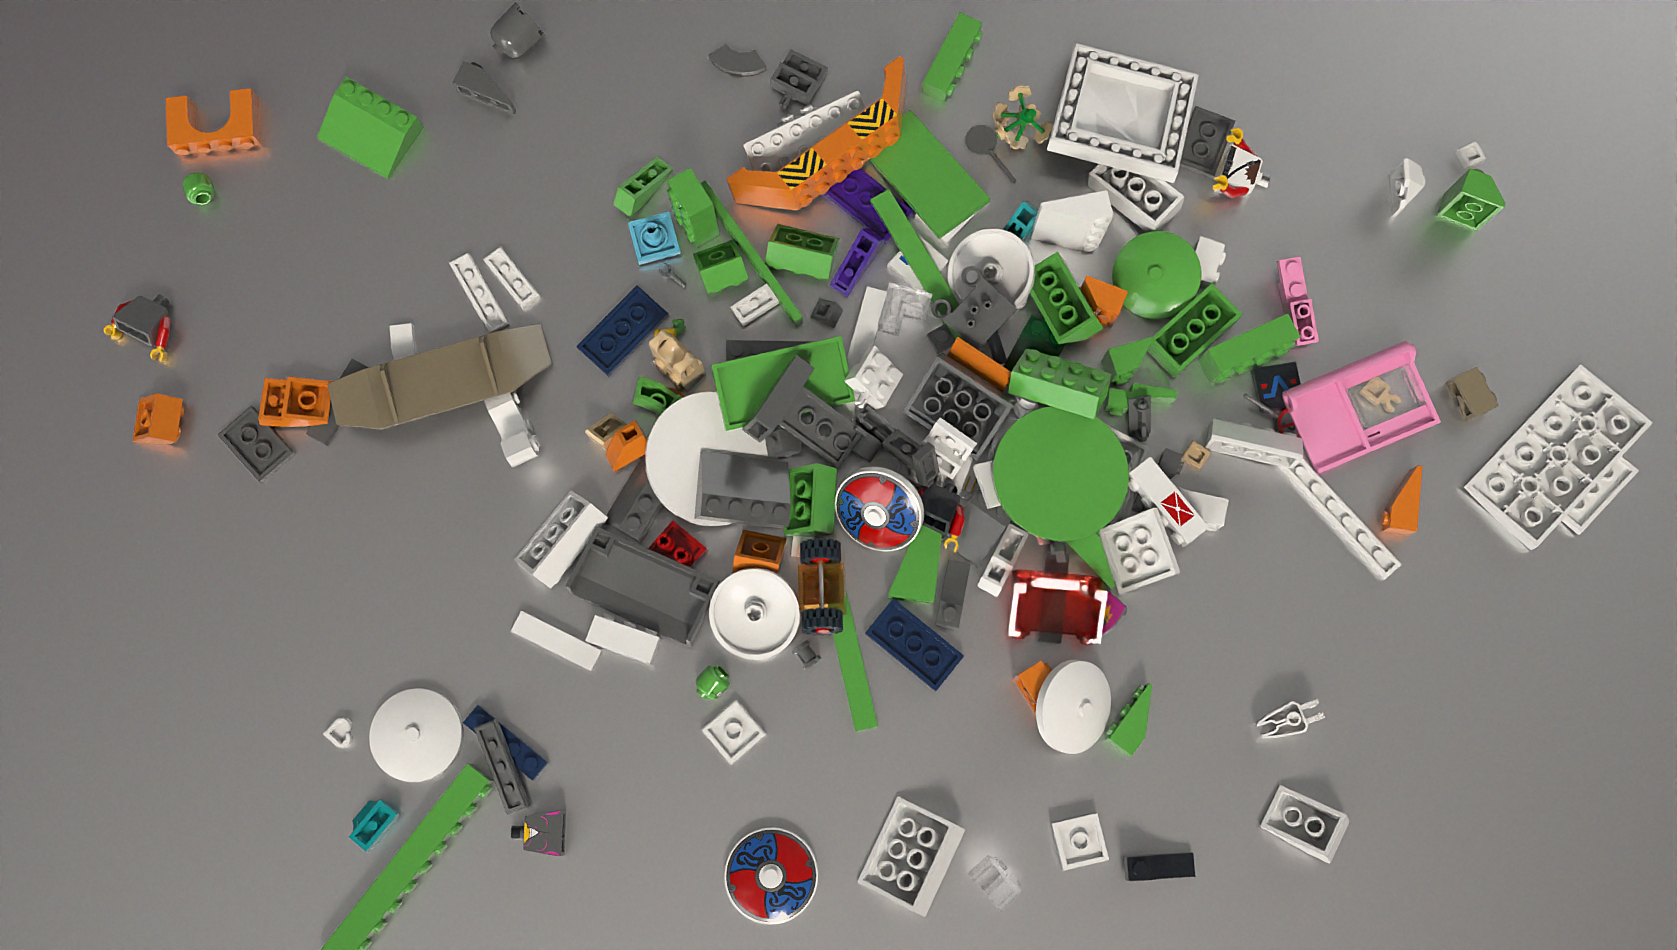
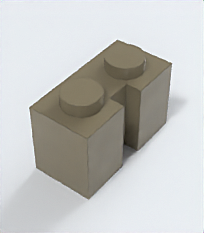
[1446,367,1499,422]

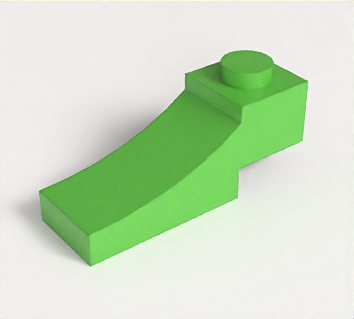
[1104,383,1177,415]

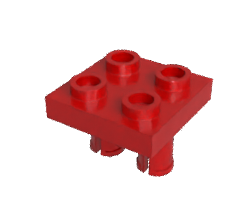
[648,520,707,568]

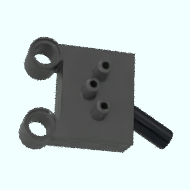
[931,266,1018,365]

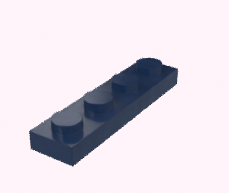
[463,705,549,781]

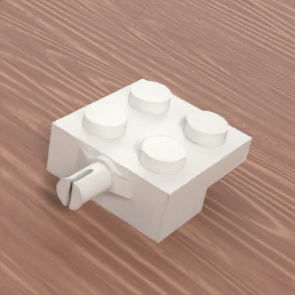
[844,345,903,410]
[921,418,977,479]

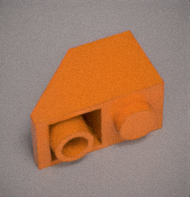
[605,420,647,472]

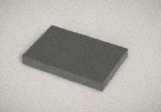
[1180,106,1235,179]
[218,405,296,483]

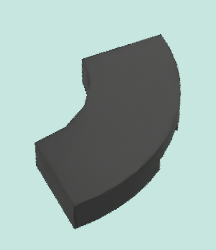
[708,44,767,76]

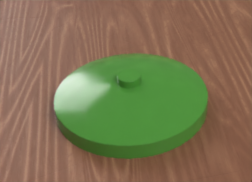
[1112,231,1202,319]

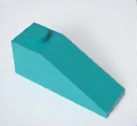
[1002,201,1039,242]

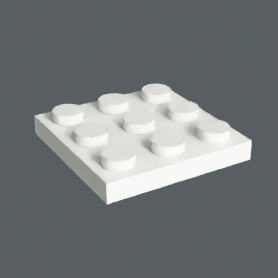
[1099,508,1180,594]

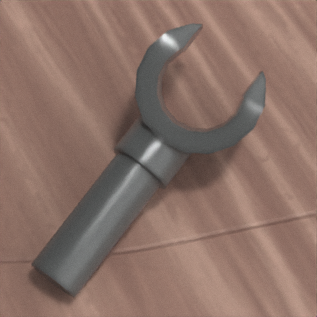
[658,263,686,288]

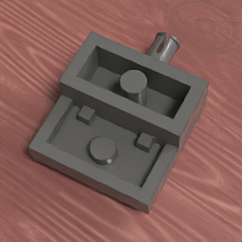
[770,49,828,109]

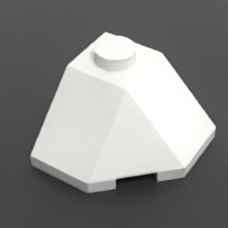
[1388,158,1425,216]

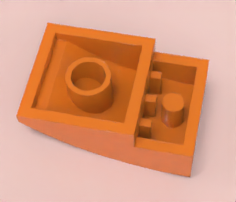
[258,377,333,427]

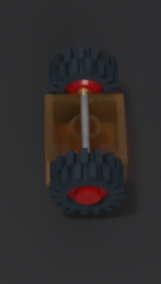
[798,538,847,636]

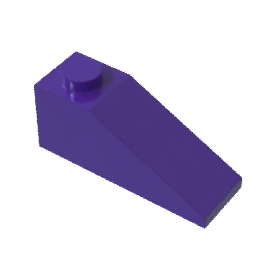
[829,228,885,297]

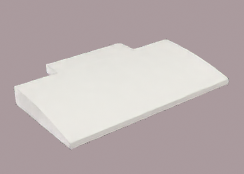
[1464,364,1653,551]

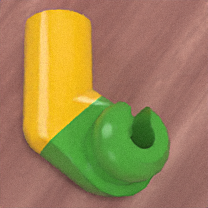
[654,319,686,337]

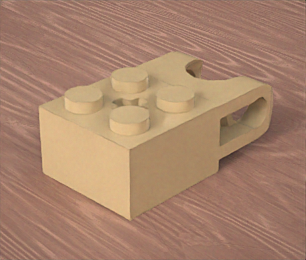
[649,329,706,393]

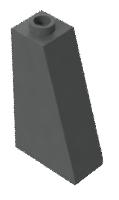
[742,355,815,443]

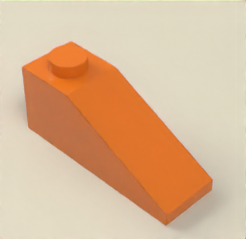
[1380,465,1422,535]

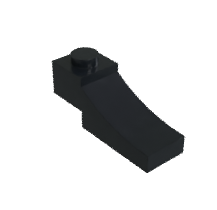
[1123,852,1196,881]

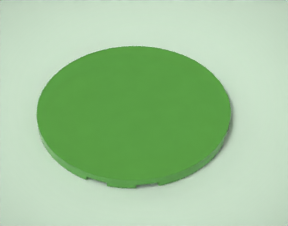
[992,406,1129,542]

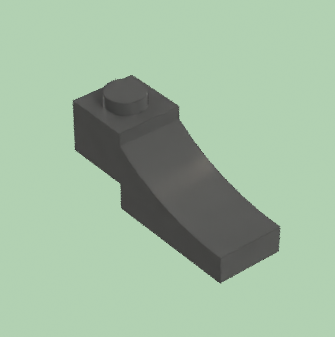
[1131,448,1184,513]
[935,559,971,630]

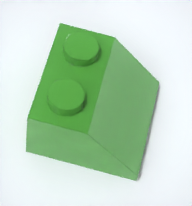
[693,240,749,294]
[1101,337,1152,386]

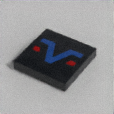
[1251,362,1301,412]

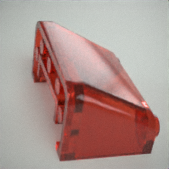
[1008,569,1107,645]

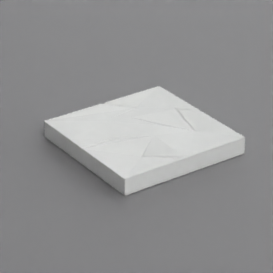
[1047,43,1199,183]

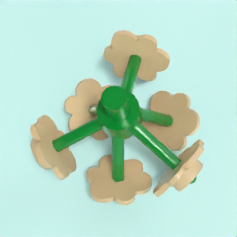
[993,85,1053,150]

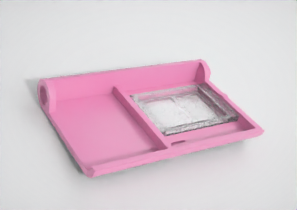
[1282,341,1441,473]

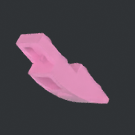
[1276,256,1319,346]

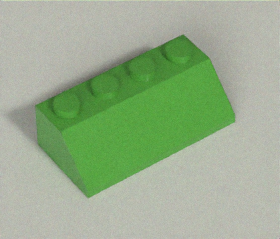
[1030,251,1104,344]

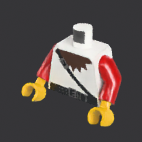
[1213,128,1271,198]

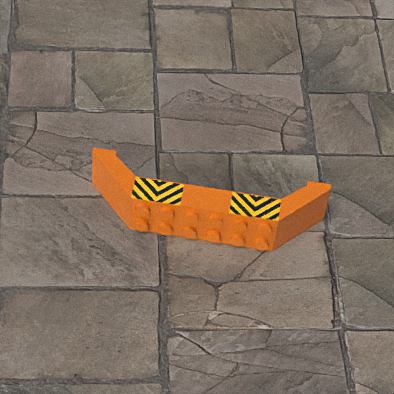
[726,56,907,211]

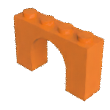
[165,88,261,155]

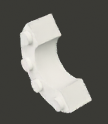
[484,391,541,467]

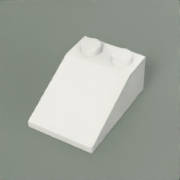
[1260,785,1349,864]

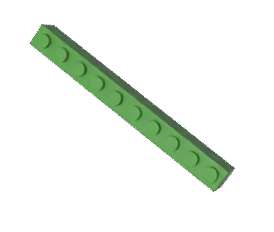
[321,763,494,950]

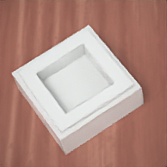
[1454,140,1486,170]

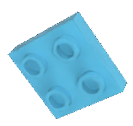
[628,212,681,265]

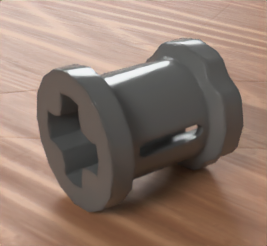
[792,640,821,670]

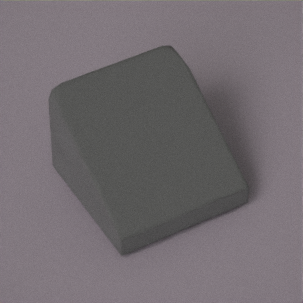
[810,298,843,328]

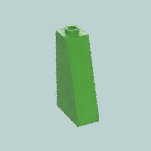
[888,525,942,604]

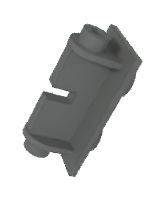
[1128,395,1151,442]
[855,405,897,446]

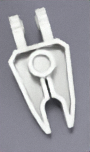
[1256,699,1325,738]

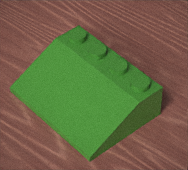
[317,77,424,179]

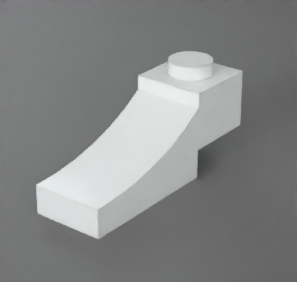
[977,523,1029,596]

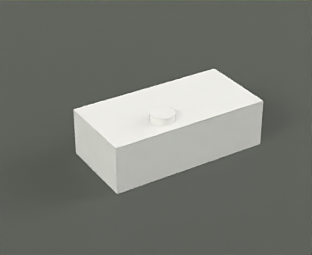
[1088,164,1185,233]

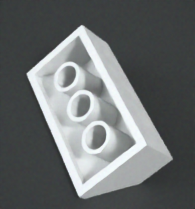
[1205,418,1303,469]
[514,490,608,589]

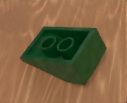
[1003,314,1067,372]

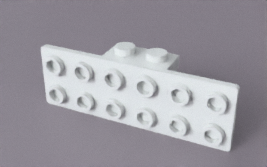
[743,90,866,172]

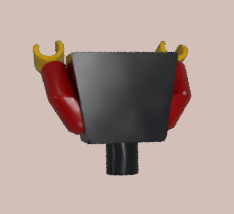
[917,483,965,553]

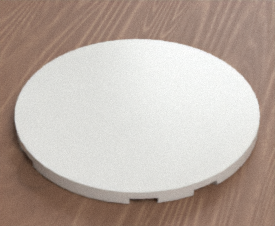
[645,392,778,526]

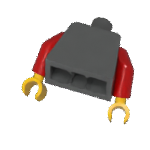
[104,294,171,362]

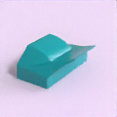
[349,799,400,852]

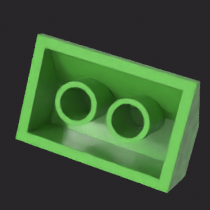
[1437,168,1506,231]
[765,224,840,279]
[784,463,837,537]

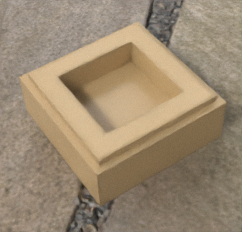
[1181,440,1211,471]

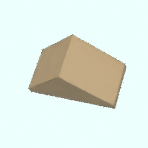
[585,412,627,452]

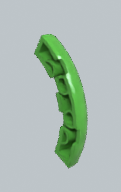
[632,376,683,416]

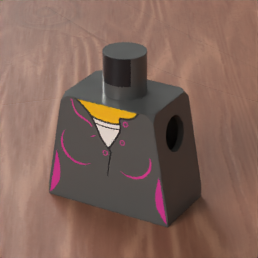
[511,810,566,856]

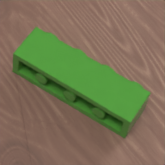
[922,12,984,102]

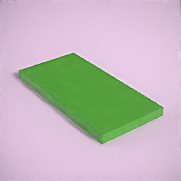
[869,110,990,239]
[711,336,855,431]

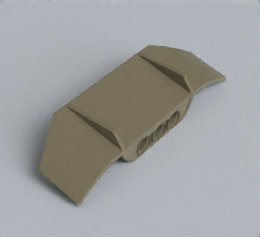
[327,324,552,430]

